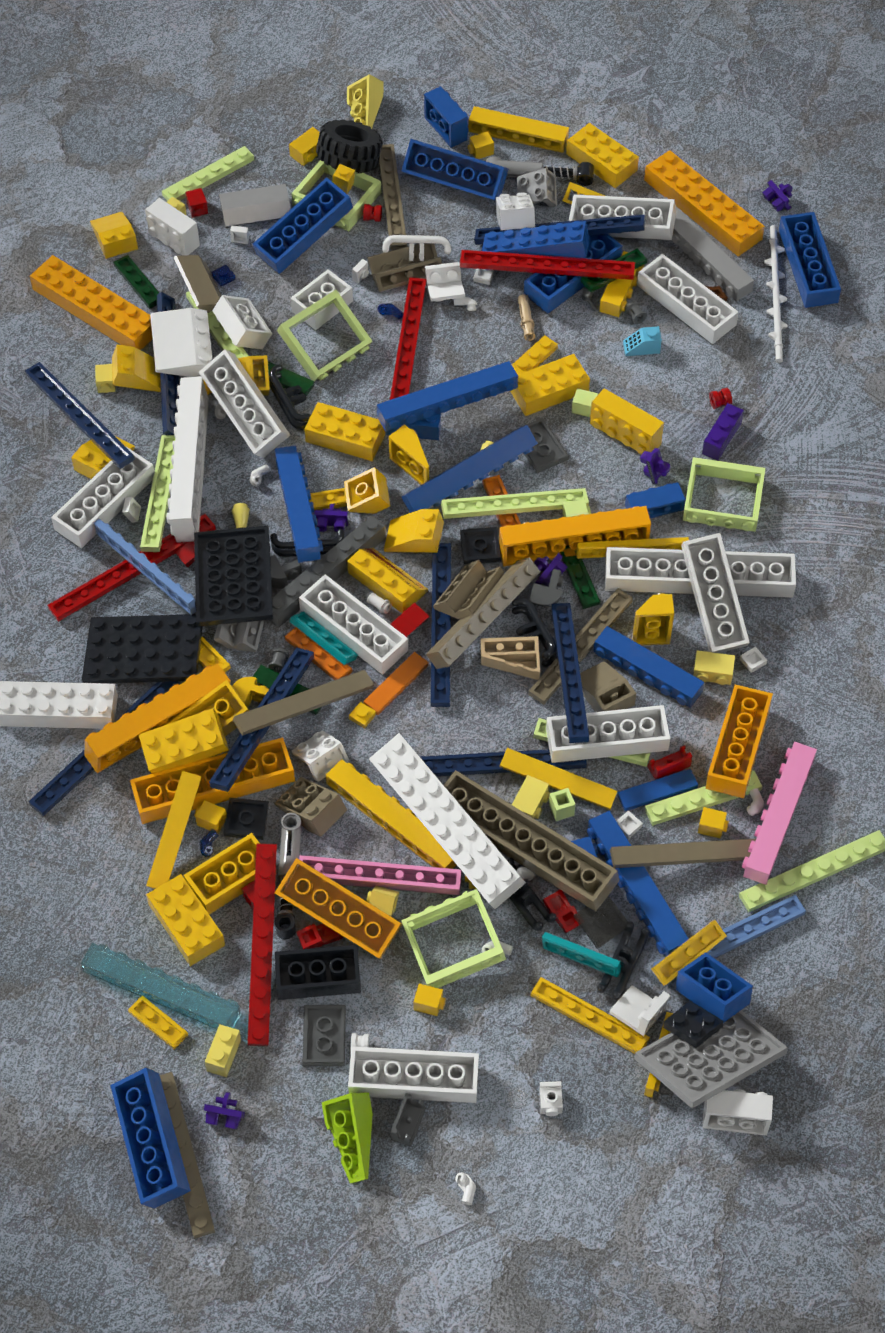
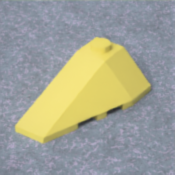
[347,74,384,129]

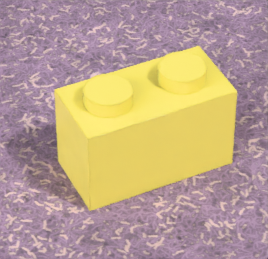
[693,650,735,685]
[512,775,550,819]
[205,1024,241,1078]

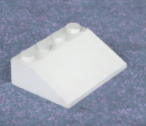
[150,308,212,377]

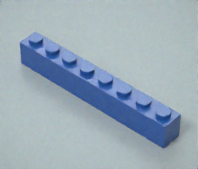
[377,361,518,432]
[401,425,538,513]
[275,445,323,563]
[587,811,689,957]

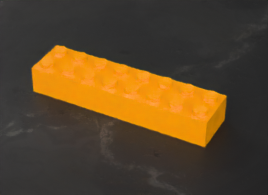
[644,150,765,257]
[30,255,153,350]
[499,506,651,567]
[84,663,231,773]
[130,737,295,824]

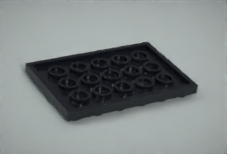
[194,525,273,627]
[82,614,203,684]

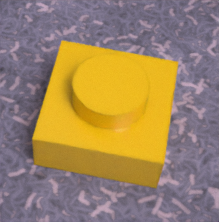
[349,702,376,729]

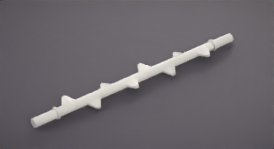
[764,225,788,363]

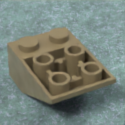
[580,661,636,712]
[274,777,347,837]

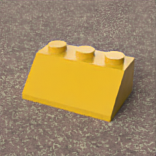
[632,593,674,646]

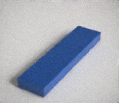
[617,768,698,812]

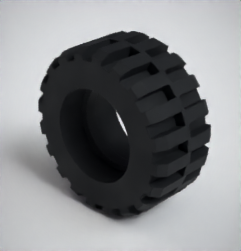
[316,119,383,173]

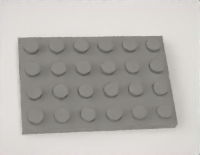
[635,1010,788,1108]

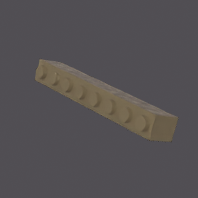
[426,557,540,669]

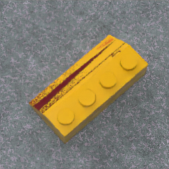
[347,548,428,613]

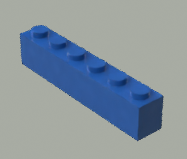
[594,626,704,708]

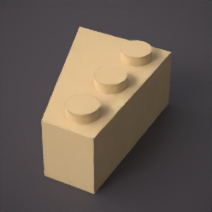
[480,636,540,680]

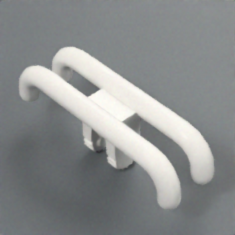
[382,235,451,261]

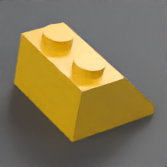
[344,467,390,514]

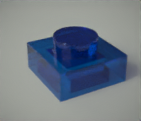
[211,264,236,287]

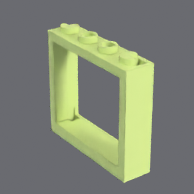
[291,160,382,231]
[277,290,373,382]
[683,457,765,532]
[401,889,506,988]

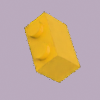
[289,127,320,166]

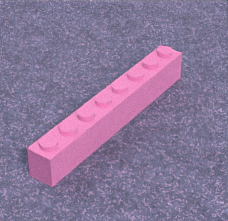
[742,741,817,885]
[299,855,462,895]

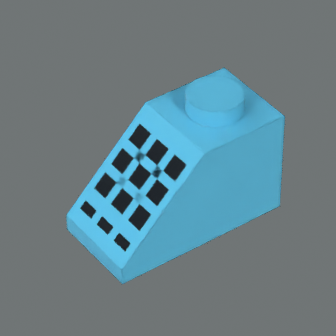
[623,326,662,356]

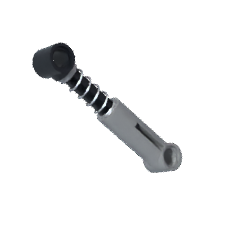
[486,156,594,186]
[274,813,302,940]

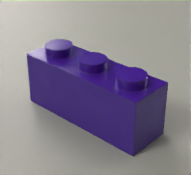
[702,403,744,461]

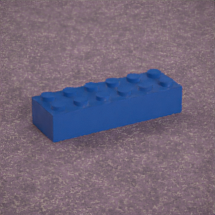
[401,139,509,200]
[253,177,353,274]
[779,212,841,308]
[482,221,590,270]
[524,234,623,314]
[110,1068,191,1209]

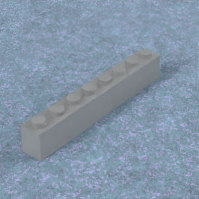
[663,197,754,301]

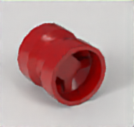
[363,204,382,222]
[709,387,732,409]

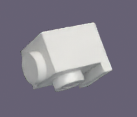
[539,1081,563,1116]

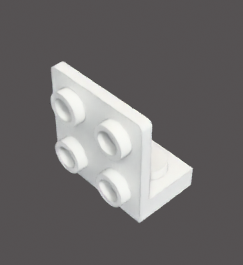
[425,262,465,302]
[292,730,350,782]
[610,986,671,1036]

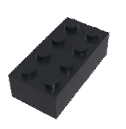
[275,945,361,1000]

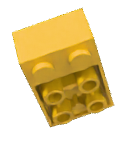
[215,355,270,398]

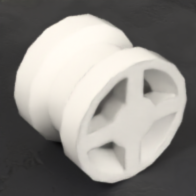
[350,1033,369,1053]

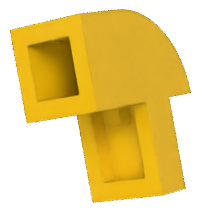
[232,677,269,708]

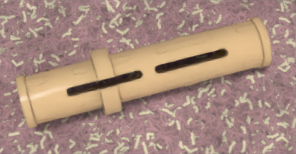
[518,294,535,341]

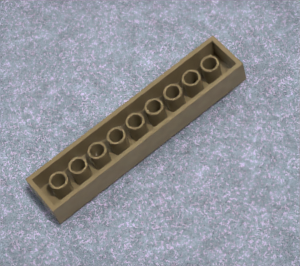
[444,770,620,912]

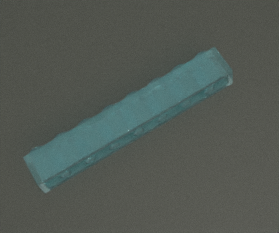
[80,943,241,1029]

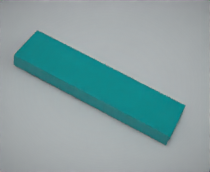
[289,611,358,665]
[542,932,621,977]

